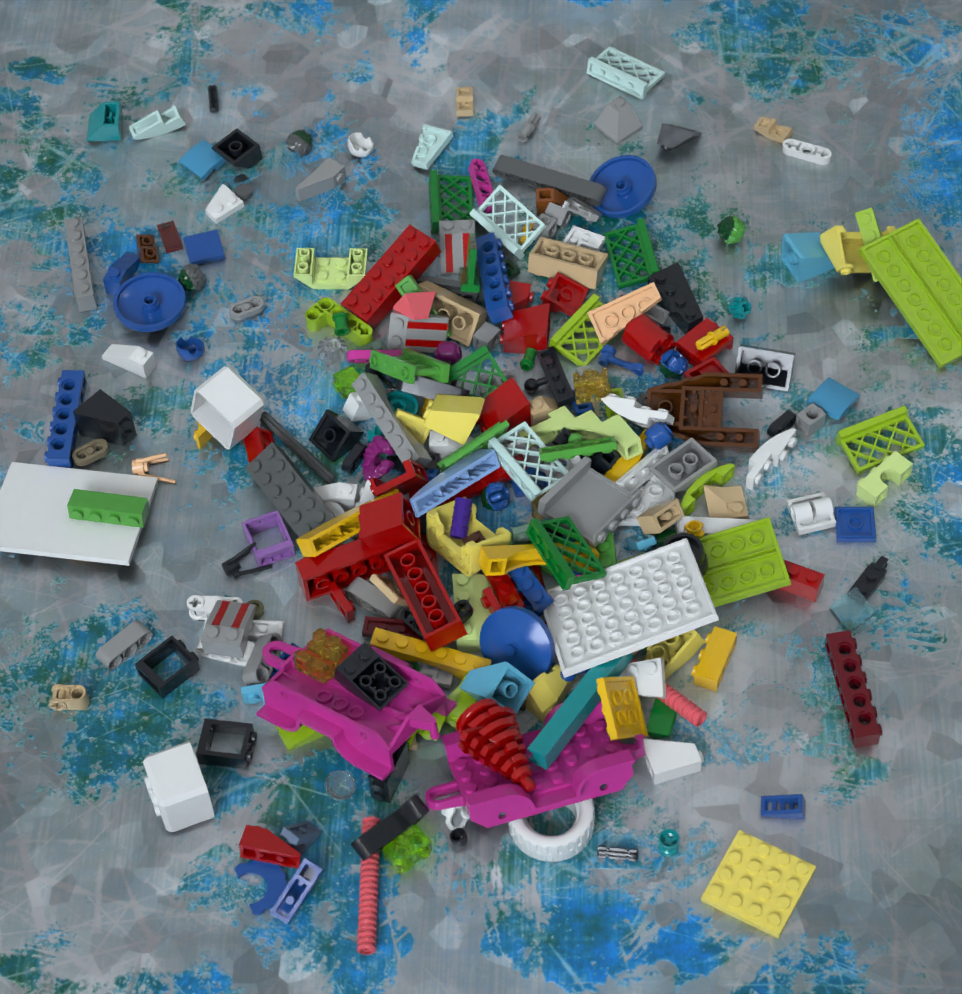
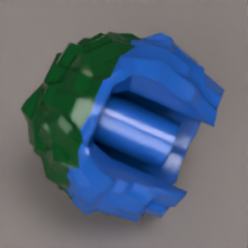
[659,349,688,379]
[480,481,510,511]

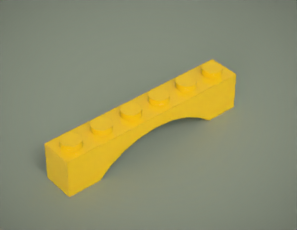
[478,542,599,576]
[370,628,492,681]

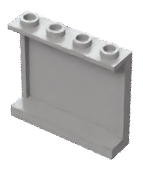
[537,456,642,548]

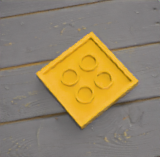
[596,676,648,740]

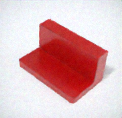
[244,427,274,463]

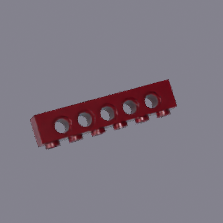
[825,630,882,748]

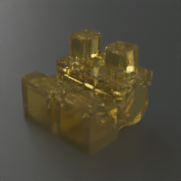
[573,368,612,404]
[293,628,348,684]

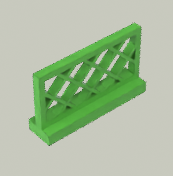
[437,420,510,472]

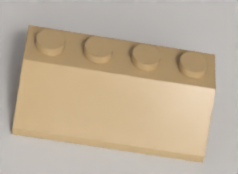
[528,237,608,289]
[418,281,488,347]

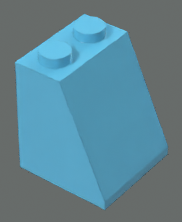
[781,232,834,283]
[460,662,535,714]

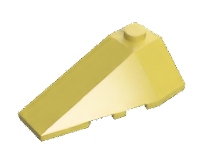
[644,630,705,680]
[525,664,578,723]

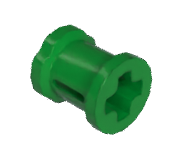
[332,312,350,336]

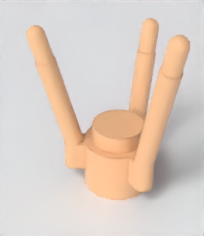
[132,453,176,483]

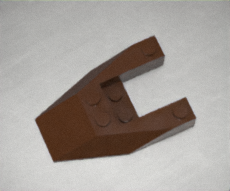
[646,372,764,453]

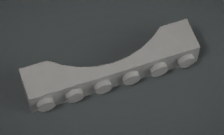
[64,217,97,312]
[351,372,432,467]

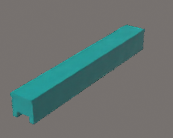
[528,653,632,770]

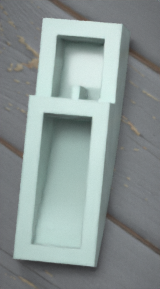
[129,106,186,140]

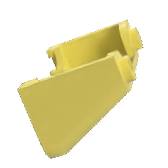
[819,225,896,275]
[426,497,511,577]

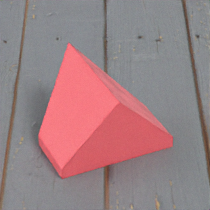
[393,291,436,320]

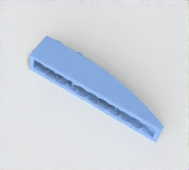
[410,449,500,517]

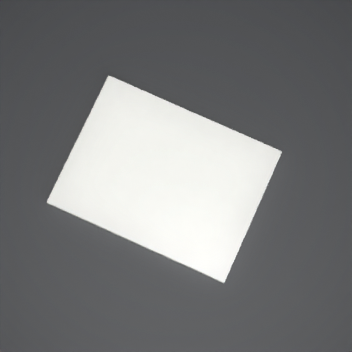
[0,462,158,566]
[543,538,719,678]

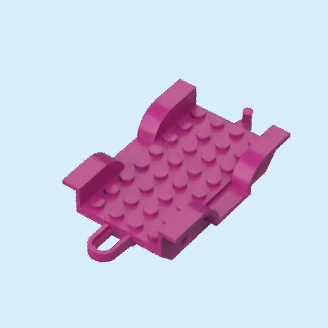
[256,628,457,781]
[425,701,645,828]

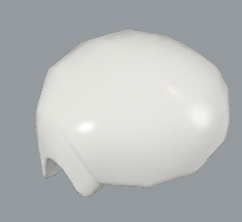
[348,132,374,157]

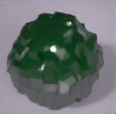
[286,130,313,158]
[178,263,207,291]

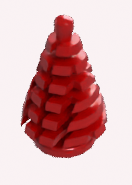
[456,698,536,793]

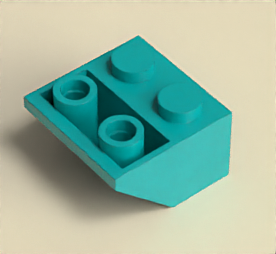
[87,101,123,141]

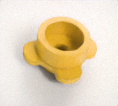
[684,520,705,538]

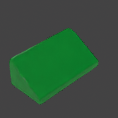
[646,698,677,739]

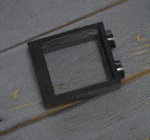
[135,635,200,699]
[196,718,257,769]

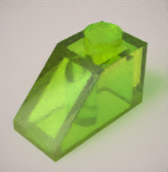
[332,365,360,399]

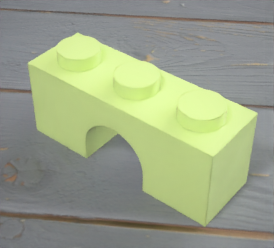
[856,451,913,508]

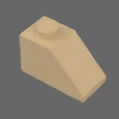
[529,396,560,426]
[637,498,685,534]

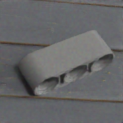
[345,577,401,619]
[96,620,153,670]
[242,633,283,686]

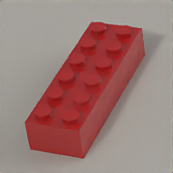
[341,225,441,330]
[295,538,401,601]
[383,538,467,652]

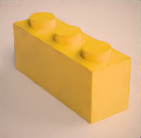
[692,626,737,692]

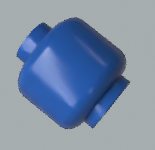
[644,422,673,450]

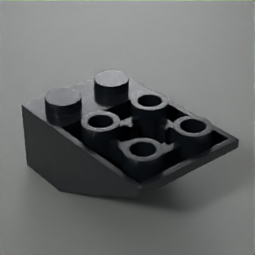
[334,642,409,711]

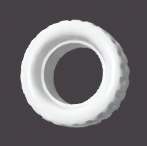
[508,798,595,862]

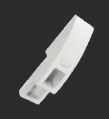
[600,393,675,428]
[746,428,798,490]

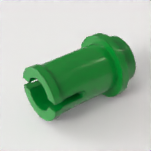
[520,348,537,371]

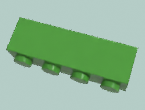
[67,489,150,528]

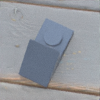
[281,820,322,855]

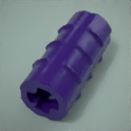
[450,497,472,540]

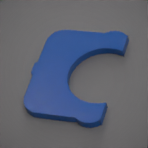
[235,860,288,915]

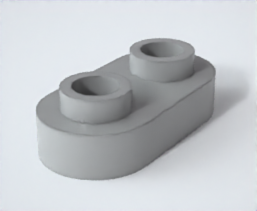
[229,296,265,321]

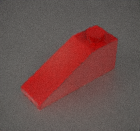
[239,825,302,869]

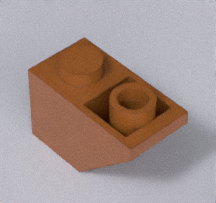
[536,188,569,216]

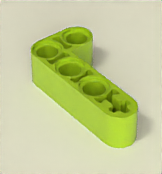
[305,297,374,347]

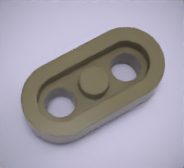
[72,439,109,466]

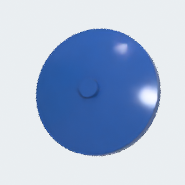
[589,155,657,218]
[113,272,186,332]
[480,606,555,681]

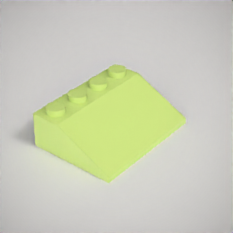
[452,573,502,653]

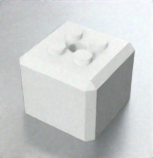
[190,366,264,450]
[143,741,215,832]

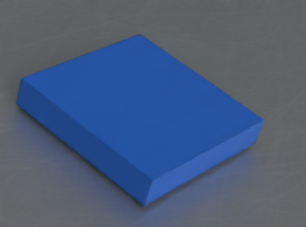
[183,229,225,265]
[834,507,876,542]

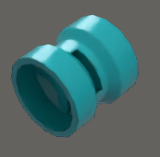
[658,829,680,857]

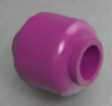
[434,341,462,364]

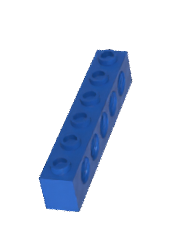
[475,232,515,324]
[44,370,87,468]

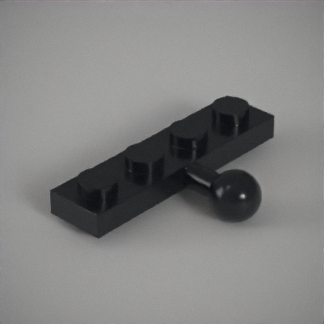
[524,346,576,408]

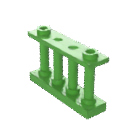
[369,348,450,384]

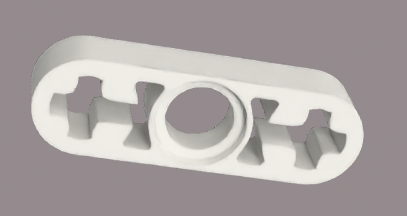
[782,139,832,165]

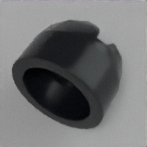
[449,828,467,847]

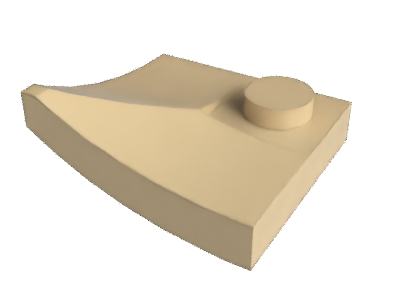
[703,485,749,519]

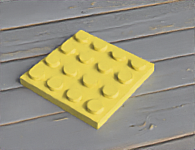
[701,830,816,939]

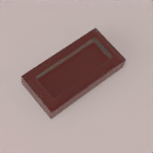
[157,221,183,254]

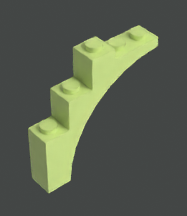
[518,406,643,461]

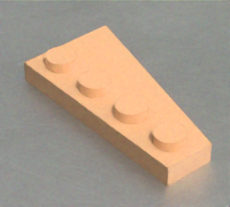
[587,282,662,346]

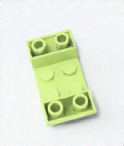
[294,248,368,289]

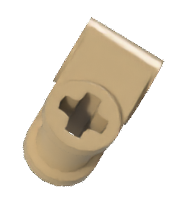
[49,684,90,711]

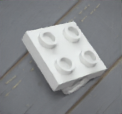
[786,492,836,535]

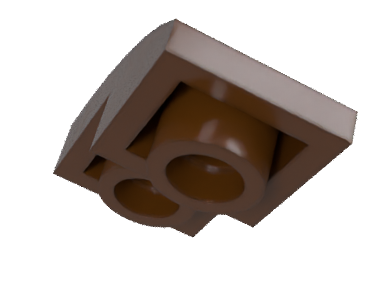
[135,234,159,264]

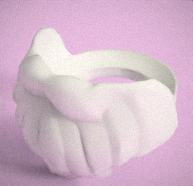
[441,806,470,831]

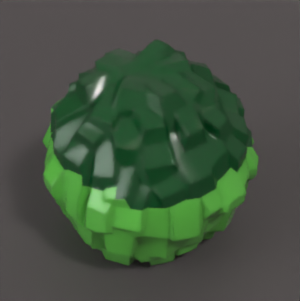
[717,216,745,244]

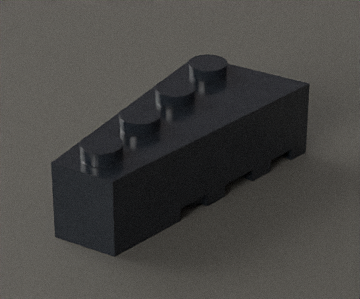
[648,262,703,334]

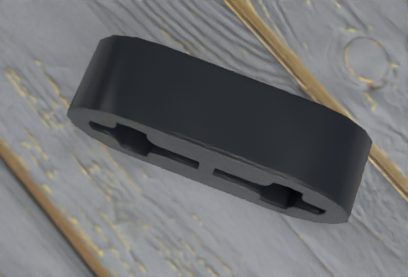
[766,410,796,438]
[341,442,368,474]

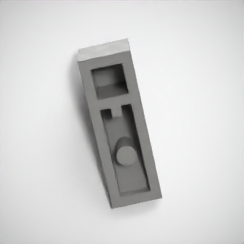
[295,157,346,202]

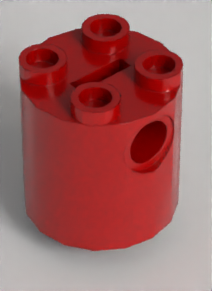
[622,314,676,366]

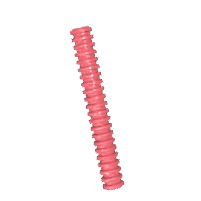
[630,658,707,727]
[357,816,381,955]

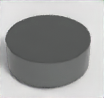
[235,183,253,200]

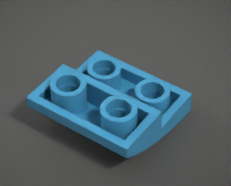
[179,140,226,181]
[807,378,860,420]

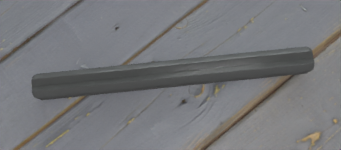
[260,411,335,484]

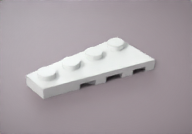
[619,658,666,699]

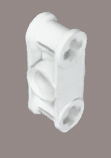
[187,595,243,620]

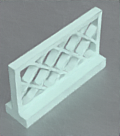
[586,46,665,100]
[469,185,547,260]
[488,421,568,504]

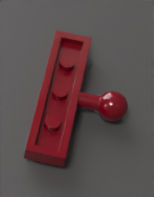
[362,616,424,641]

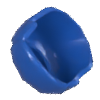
[176,336,205,361]

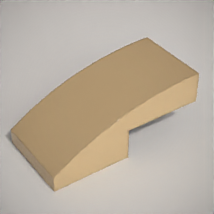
[456,87,474,117]
[753,116,793,143]

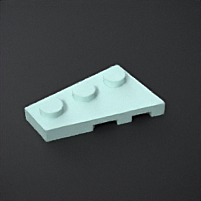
[412,124,454,170]

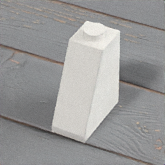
[643,739,704,785]

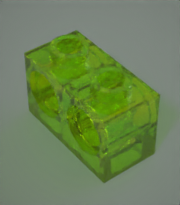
[382,824,432,875]

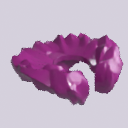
[361,436,395,481]

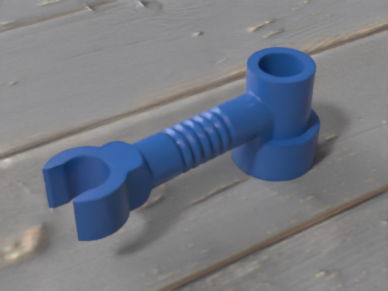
[597,344,645,376]

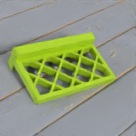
[548,293,615,370]
[835,405,925,474]

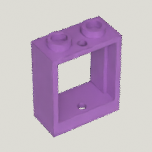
[242,510,295,567]

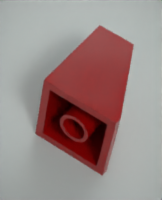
[500,303,551,354]
[476,377,531,433]
[358,492,421,548]

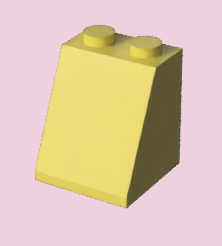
[423,394,485,445]

